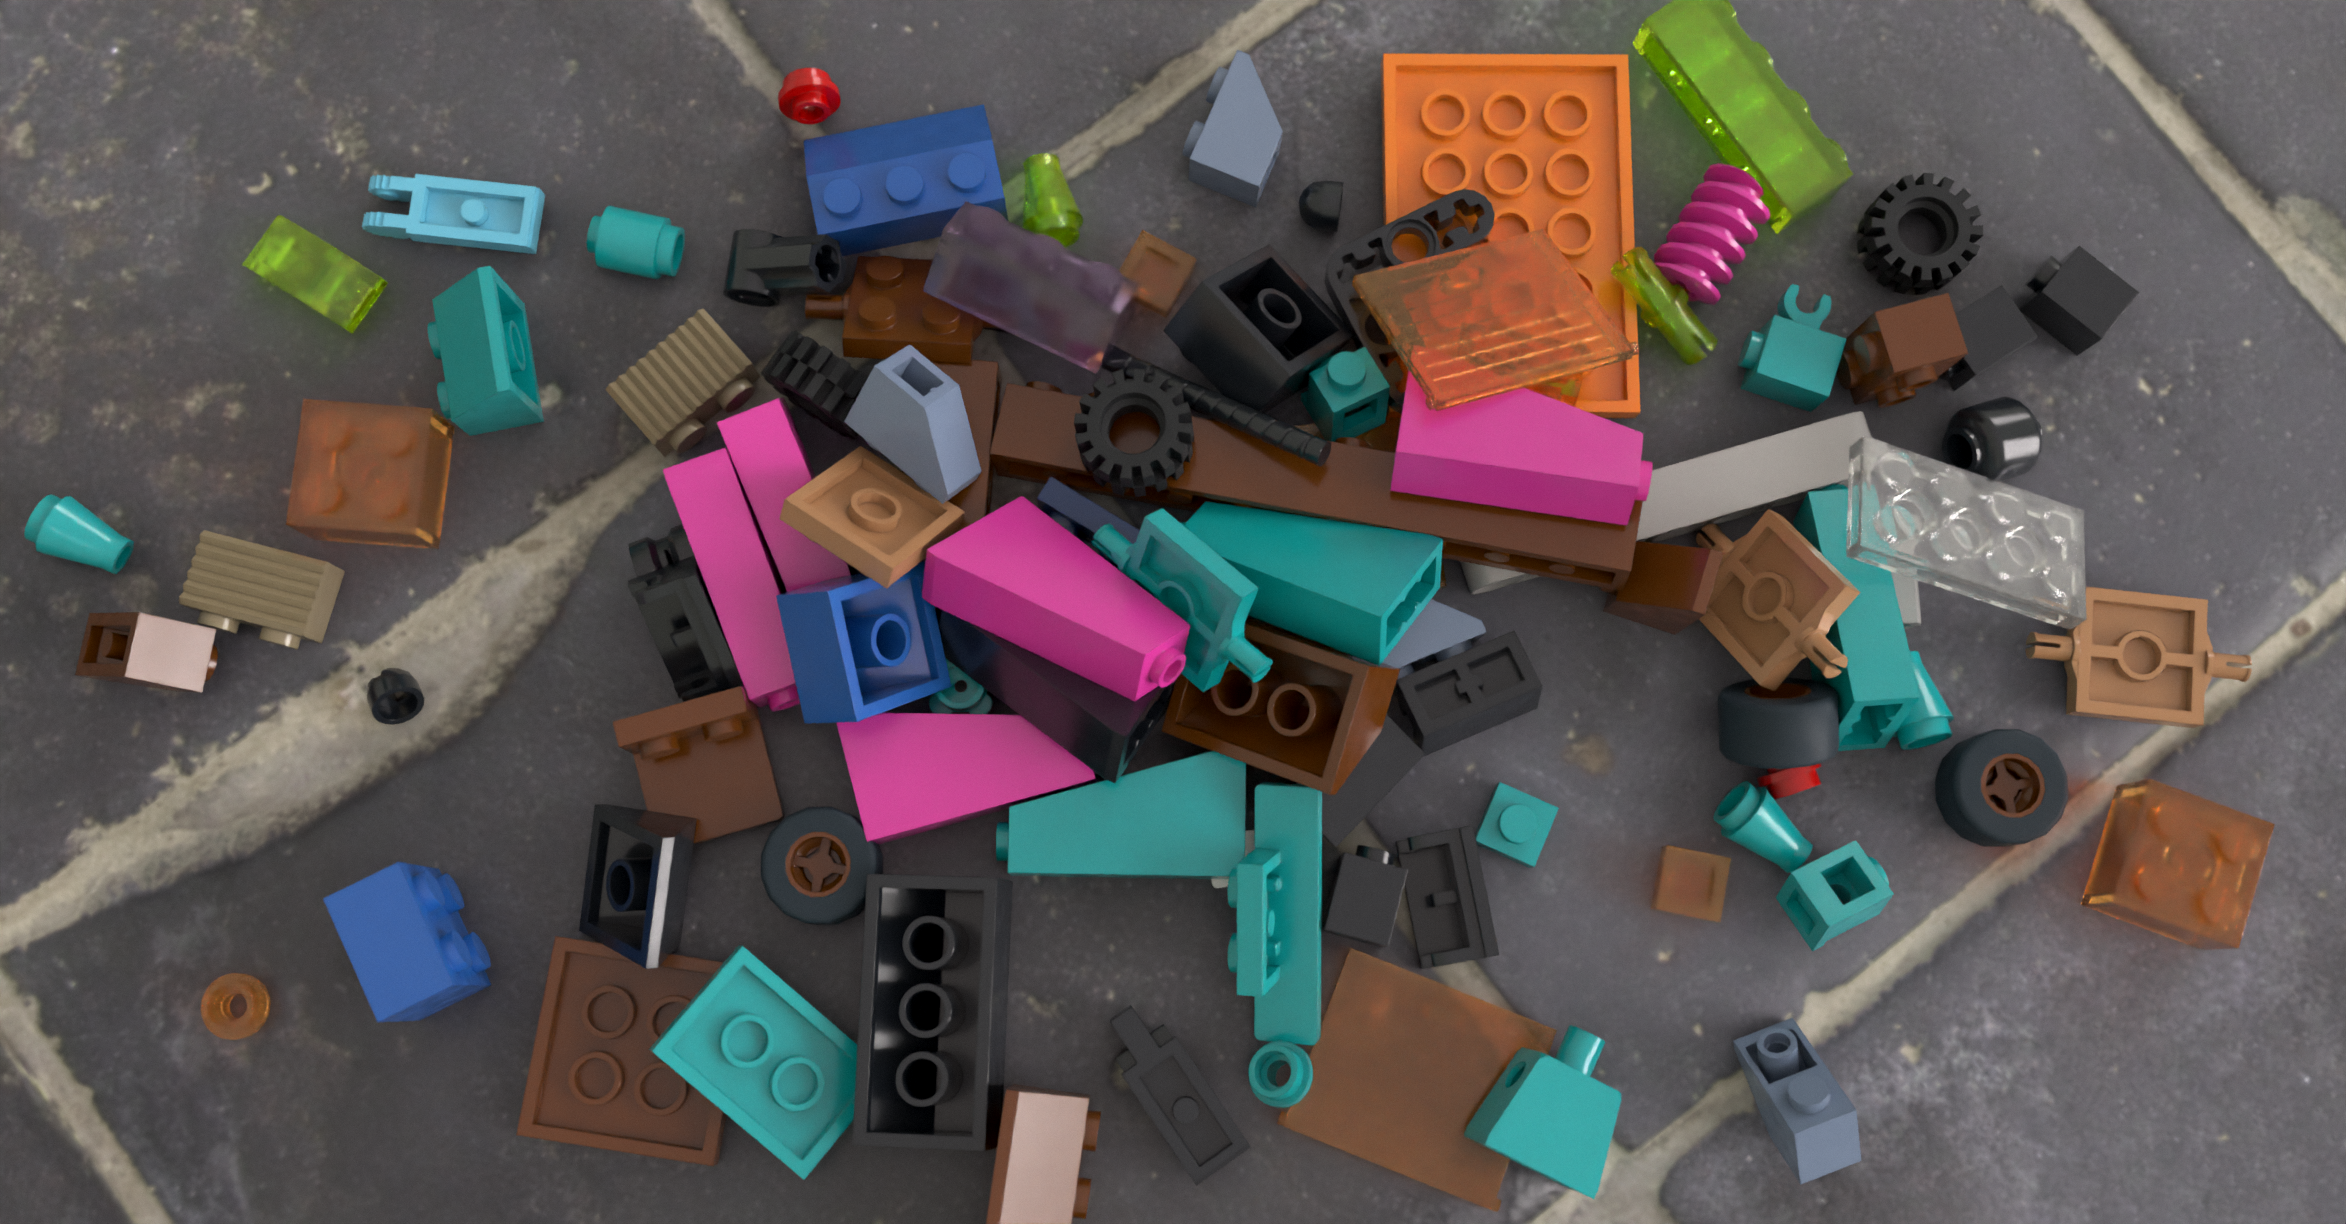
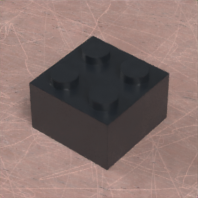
[1163,244,1354,414]

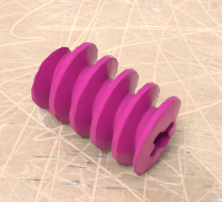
[1645,164,1771,305]

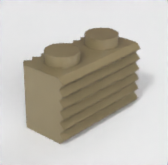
[605,308,761,457]
[179,530,345,650]

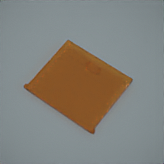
[1352,229,1639,411]
[1277,948,1557,1212]

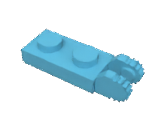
[362,174,545,254]

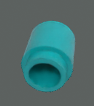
[586,206,685,280]

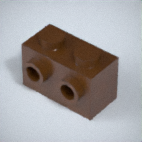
[1836,293,1968,408]

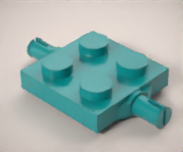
[1091,508,1273,692]

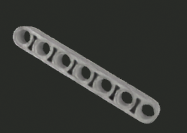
[1460,411,1884,595]

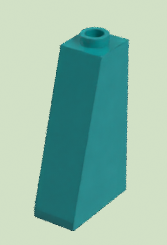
[1793,484,1920,751]
[1181,501,1443,666]
[996,751,1246,880]

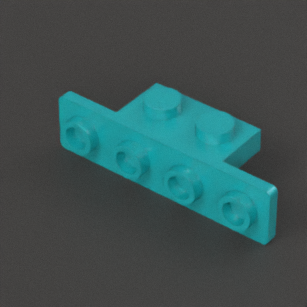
[1228,782,1322,1045]

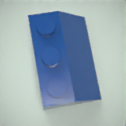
[804,104,1009,257]

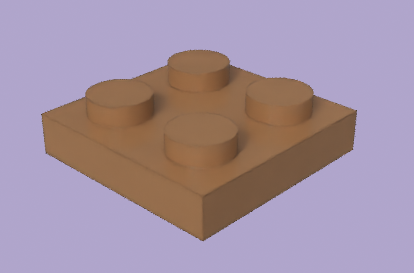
[779,446,965,588]

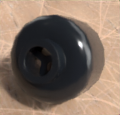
[1942,397,2042,486]

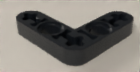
[1324,189,1495,414]

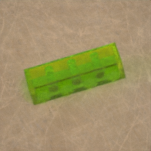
[1632,0,1853,234]

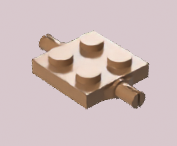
[1696,509,1860,691]
[2025,586,2252,728]

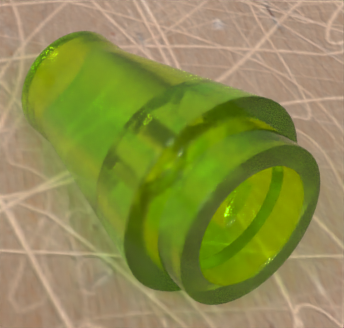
[1022,153,1083,251]

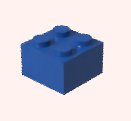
[323,862,491,1022]

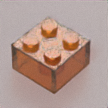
[286,399,454,549]
[2081,779,2275,950]

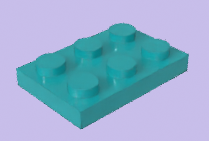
[649,945,858,1180]

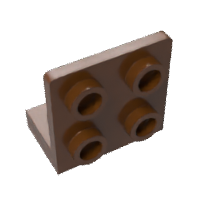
[613,686,784,845]

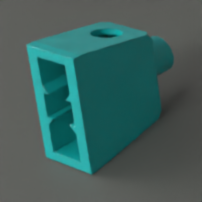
[1463,1025,1622,1199]

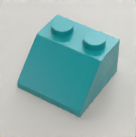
[428,266,544,436]

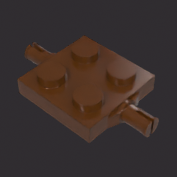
[805,256,1022,364]

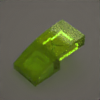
[242,214,388,334]

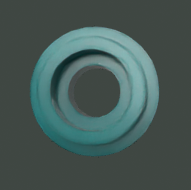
[1248,1040,1313,1108]

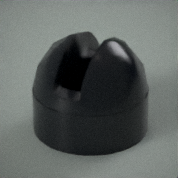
[1299,180,1344,232]
[367,668,424,725]

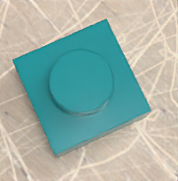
[1475,782,1559,868]

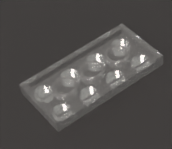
[1846,436,2087,630]

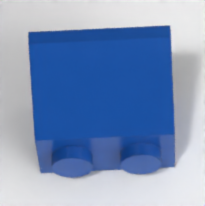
[776,561,952,723]

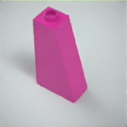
[1390,348,1652,525]
[717,397,855,592]
[662,448,800,712]
[922,496,1190,701]
[837,713,1096,845]

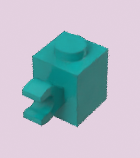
[1738,284,1847,412]

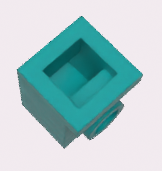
[1301,347,1390,442]
[1776,840,1894,951]

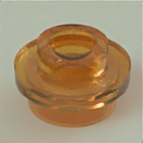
[201,973,270,1040]

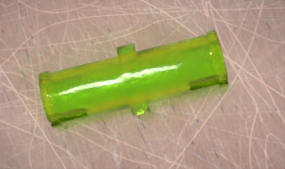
[1610,246,1718,365]

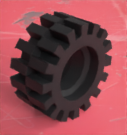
[1857,173,1983,295]
[761,331,868,440]
[1074,368,1194,497]

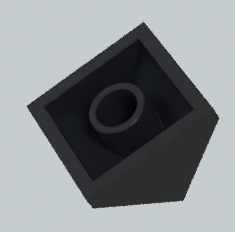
[579,804,697,969]

